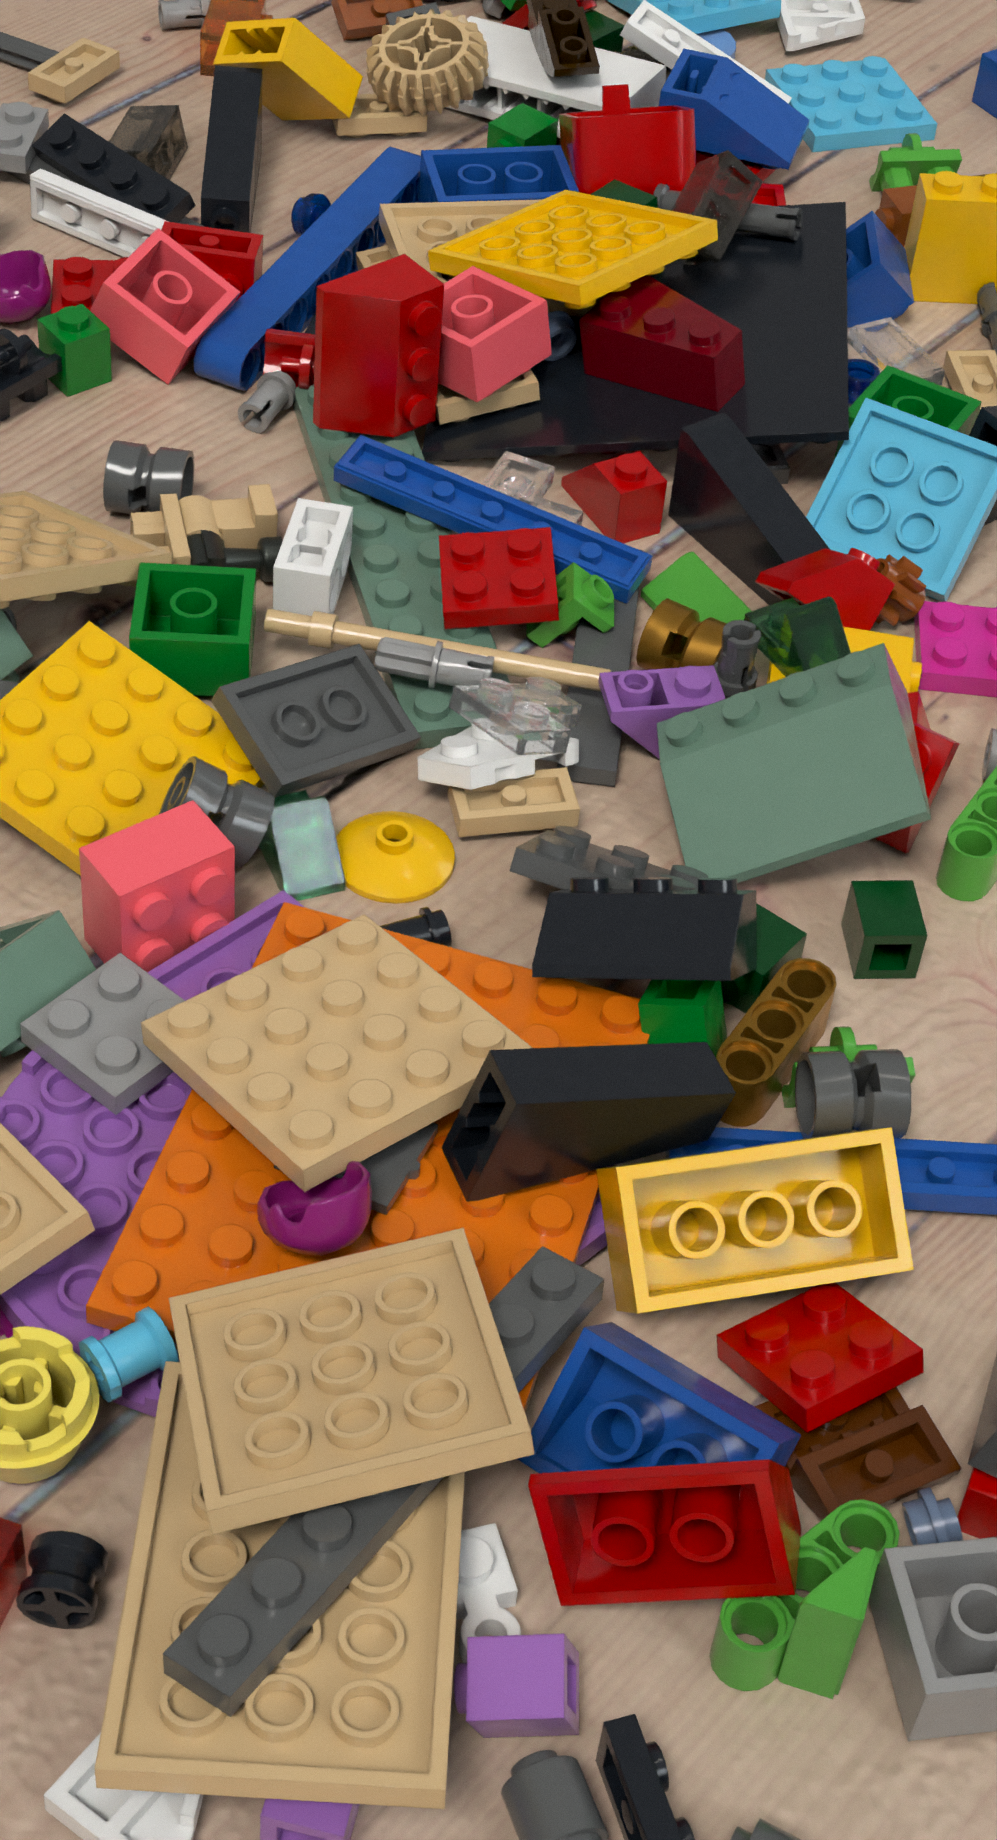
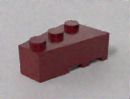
[579,275,745,412]

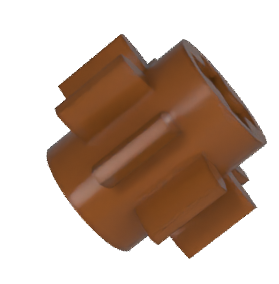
[875,554,926,626]

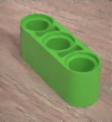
[936,766,997,901]
[709,1499,900,1691]

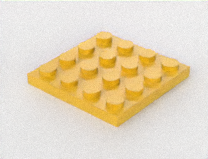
[428,189,718,309]
[0,621,264,876]

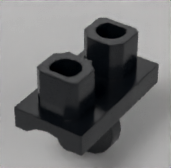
[0,328,63,422]

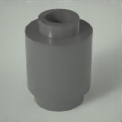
[501,1750,609,1840]

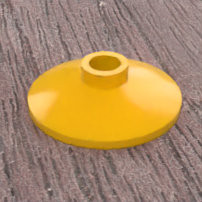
[331,811,455,904]

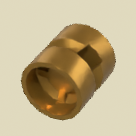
[636,598,727,670]

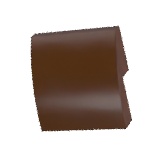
[755,1387,962,1520]

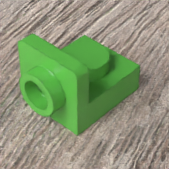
[526,562,614,648]

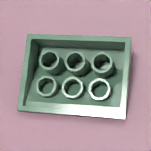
[656,643,931,883]

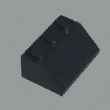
[532,877,757,981]

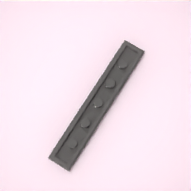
[557,550,643,787]

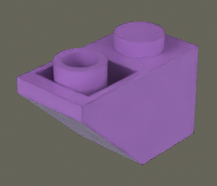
[598,665,726,759]

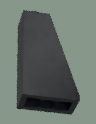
[201,65,263,233]
[668,412,830,619]
[441,1042,736,1201]

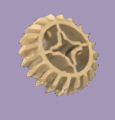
[366,9,489,117]

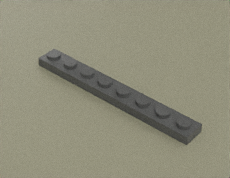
[163,1246,604,1717]

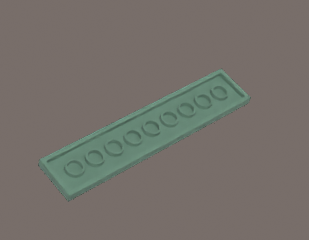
[292,384,524,750]

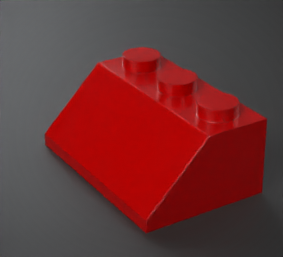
[313,254,445,438]
[528,1459,801,1606]

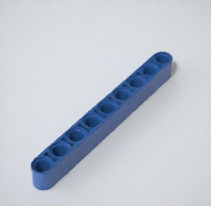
[194,147,421,391]

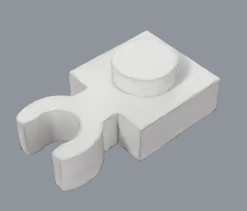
[456,1523,521,1663]

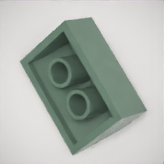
[0,910,96,1057]

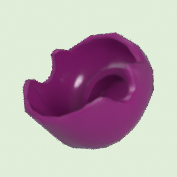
[0,250,51,324]
[257,1161,372,1256]

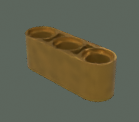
[716,958,837,1127]

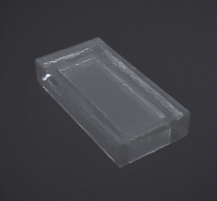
[848,317,945,385]

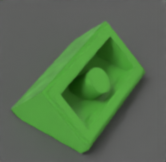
[641,551,753,623]
[778,1547,879,1699]

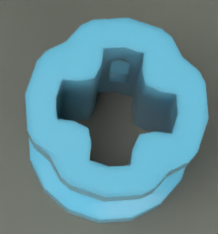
[79,1306,179,1403]

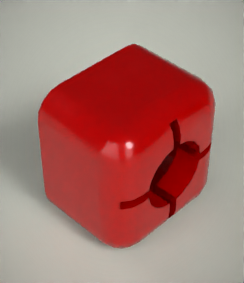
[559,84,697,195]

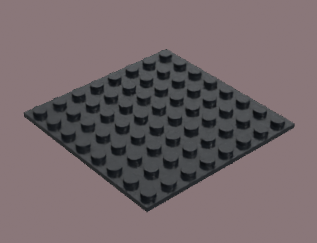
[422,202,849,462]

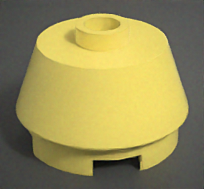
[0,1326,100,1484]

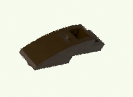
[526,0,600,77]

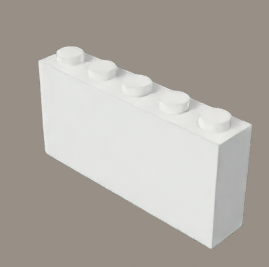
[446,16,666,138]

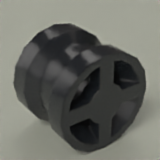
[16,1531,109,1629]

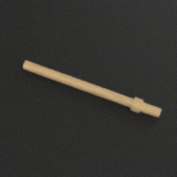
[264,608,611,692]

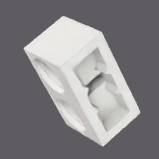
[273,498,353,616]

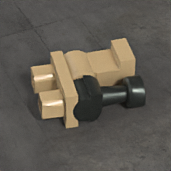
[130,484,283,582]

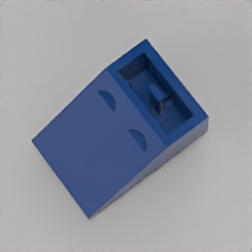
[659,48,809,170]

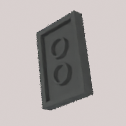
[211,644,421,798]
[510,826,708,890]

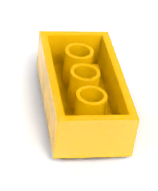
[596,1127,914,1314]

